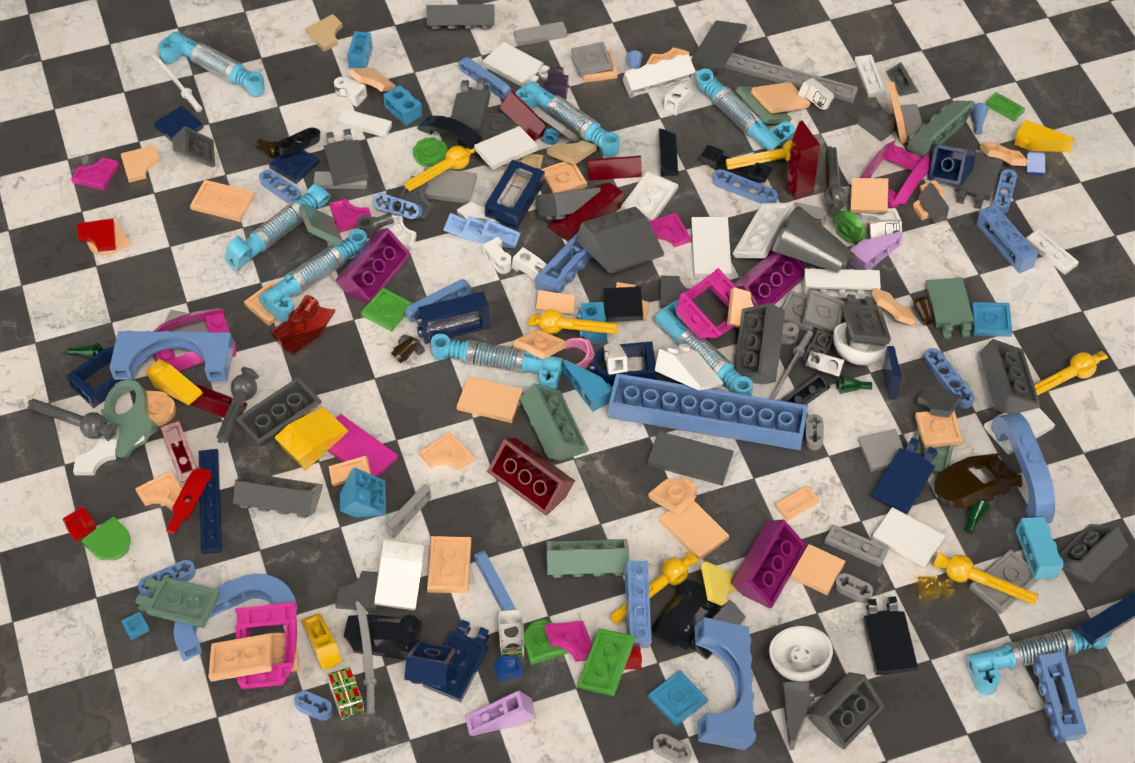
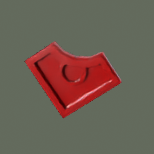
[77,218,116,252]

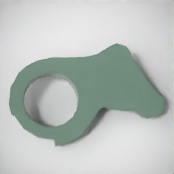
[101,379,158,459]

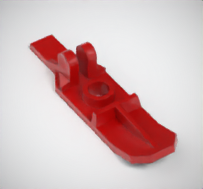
[166,468,212,534]

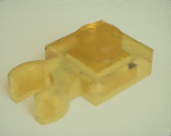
[917,576,955,599]

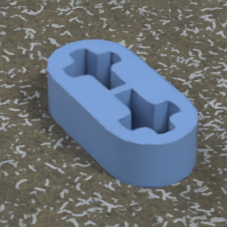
[294,691,333,721]

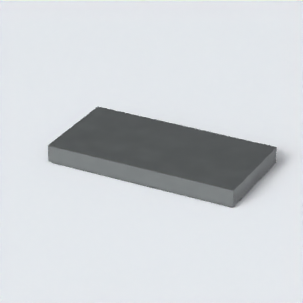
[691,20,747,73]
[647,431,734,486]

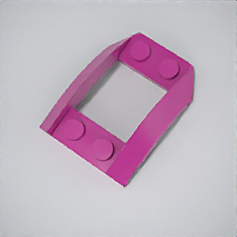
[860,140,932,208]
[676,268,737,339]
[152,308,236,372]
[235,602,297,689]

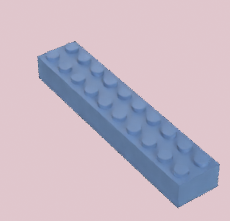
[609,373,808,450]

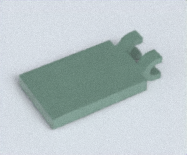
[925,277,974,339]
[135,577,221,628]

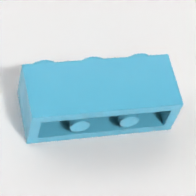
[1016,517,1063,579]

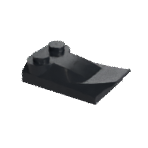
[652,580,720,650]
[344,614,423,660]

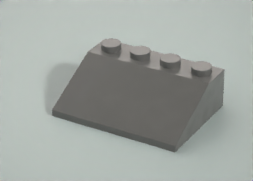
[576,206,665,273]

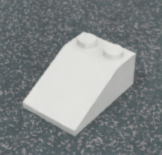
[655,344,723,391]
[374,539,424,611]

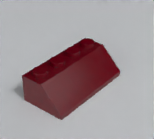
[786,120,820,200]
[547,183,623,246]
[487,438,575,515]

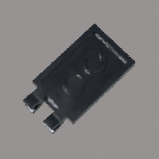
[863,596,918,675]

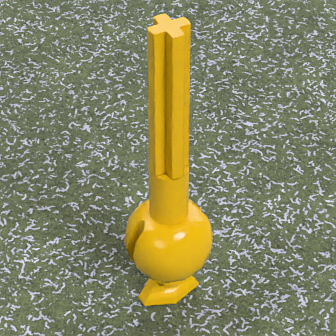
[726,139,792,170]
[404,146,476,191]
[528,309,619,335]
[1034,351,1108,395]
[934,551,1039,605]
[609,552,699,625]

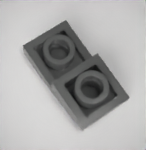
[802,329,834,362]

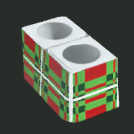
[498,610,525,657]
[327,667,364,720]

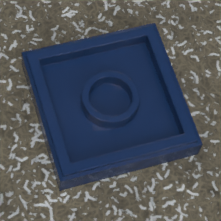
[154,105,204,143]
[269,150,319,184]
[883,346,902,400]

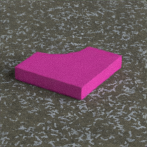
[71,157,119,191]
[329,199,372,233]
[649,213,691,248]
[544,621,592,662]

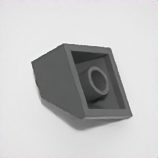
[172,126,215,167]

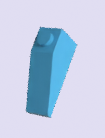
[562,360,612,412]

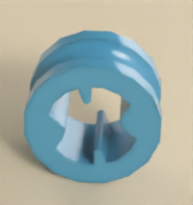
[543,128,560,145]

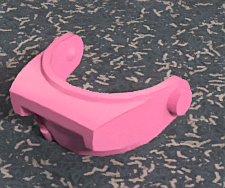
[565,338,595,369]

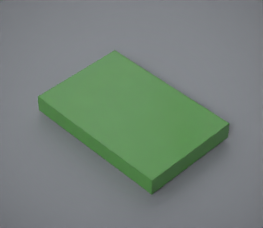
[577,628,636,697]

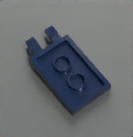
[871,437,937,515]
[423,619,490,702]

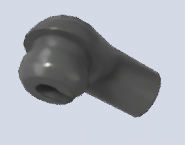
[398,334,425,355]

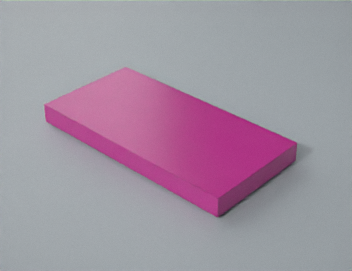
[327,414,398,477]

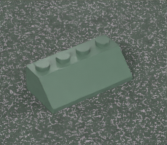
[907,101,975,158]
[520,383,589,461]
[547,539,629,578]

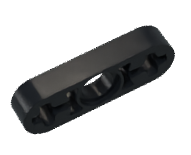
[278,127,321,156]

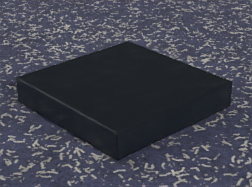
[604,286,644,322]

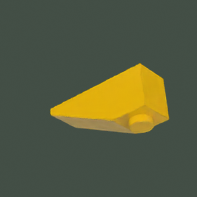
[1014,119,1075,152]
[145,359,202,405]
[301,613,342,670]

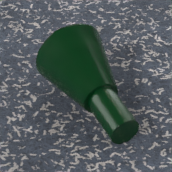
[67,343,103,359]
[836,375,873,394]
[965,500,990,533]

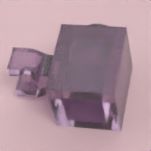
[543,67,569,100]

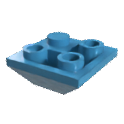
[340,467,386,518]

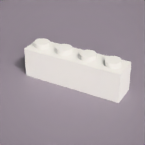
[623,54,696,98]
[803,268,881,299]

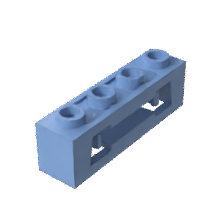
[977,204,1038,274]
[535,232,594,293]
[624,561,651,648]
[1033,651,1087,743]

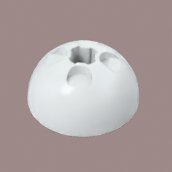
[833,322,890,366]
[769,626,833,682]

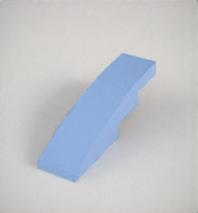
[443,213,521,249]

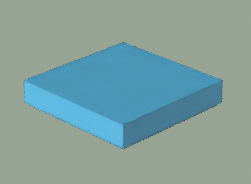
[971,302,1012,337]
[648,670,708,727]

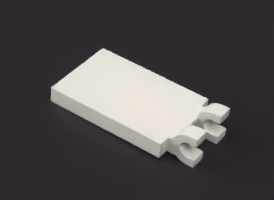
[482,42,550,87]

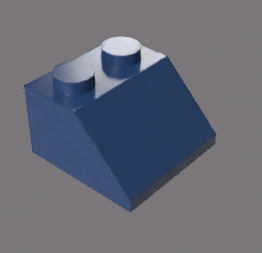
[928,144,977,185]
[404,640,458,688]

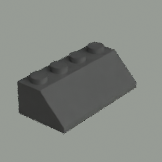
[426,4,495,29]
[734,303,785,384]
[979,339,1041,414]
[235,377,322,445]
[233,473,323,518]

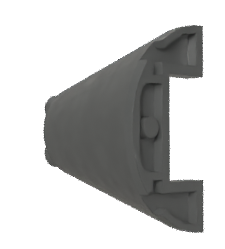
[772,206,855,273]

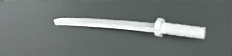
[152,54,202,112]

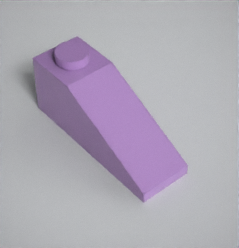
[849,232,903,270]
[465,691,536,736]

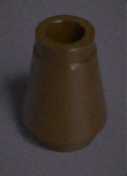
[256,139,280,158]
[913,296,934,326]
[391,336,419,363]

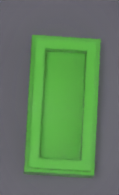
[986,92,1025,122]

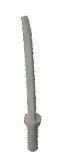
[770,330,813,400]
[356,601,377,714]

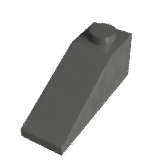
[843,102,895,142]
[782,681,814,750]

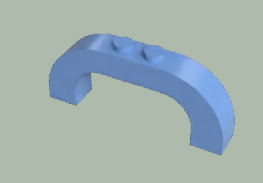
[991,412,1055,524]
[174,574,298,662]

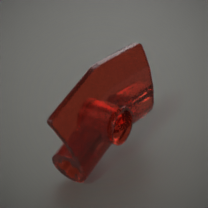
[271,295,335,355]

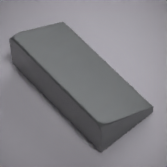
[886,62,918,96]
[918,182,949,223]

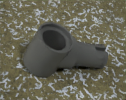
[357,212,394,239]

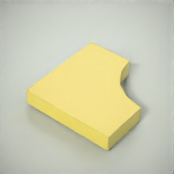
[701,561,737,606]

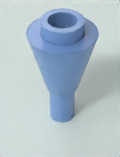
[626,50,643,69]
[972,103,989,135]

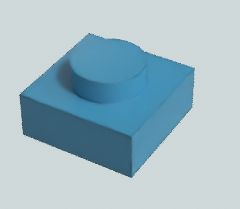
[121,612,150,640]

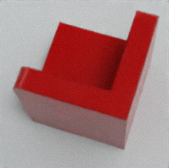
[63,506,96,542]
[624,647,642,670]

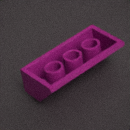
[335,228,411,304]
[734,251,807,306]
[731,519,807,608]

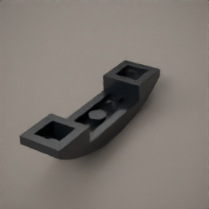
[417,115,482,149]
[700,145,773,183]

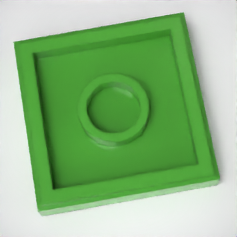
[361,288,413,332]

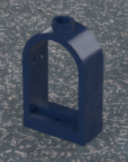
[589,341,657,387]
[67,347,123,409]

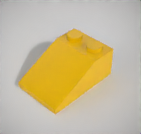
[274,407,349,471]

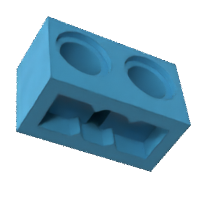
[347,31,373,70]
[383,85,422,126]
[577,302,607,344]

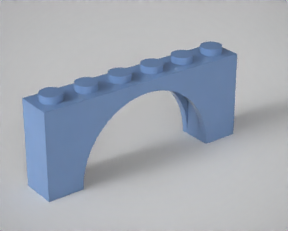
[110,330,234,381]
[695,617,756,750]

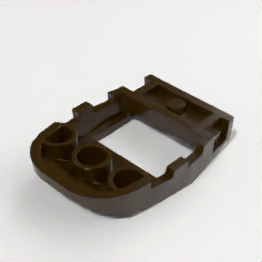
[934,453,1023,508]

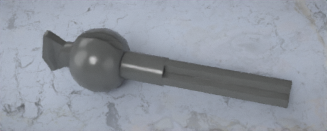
[823,146,848,216]
[216,366,259,443]
[27,398,118,442]

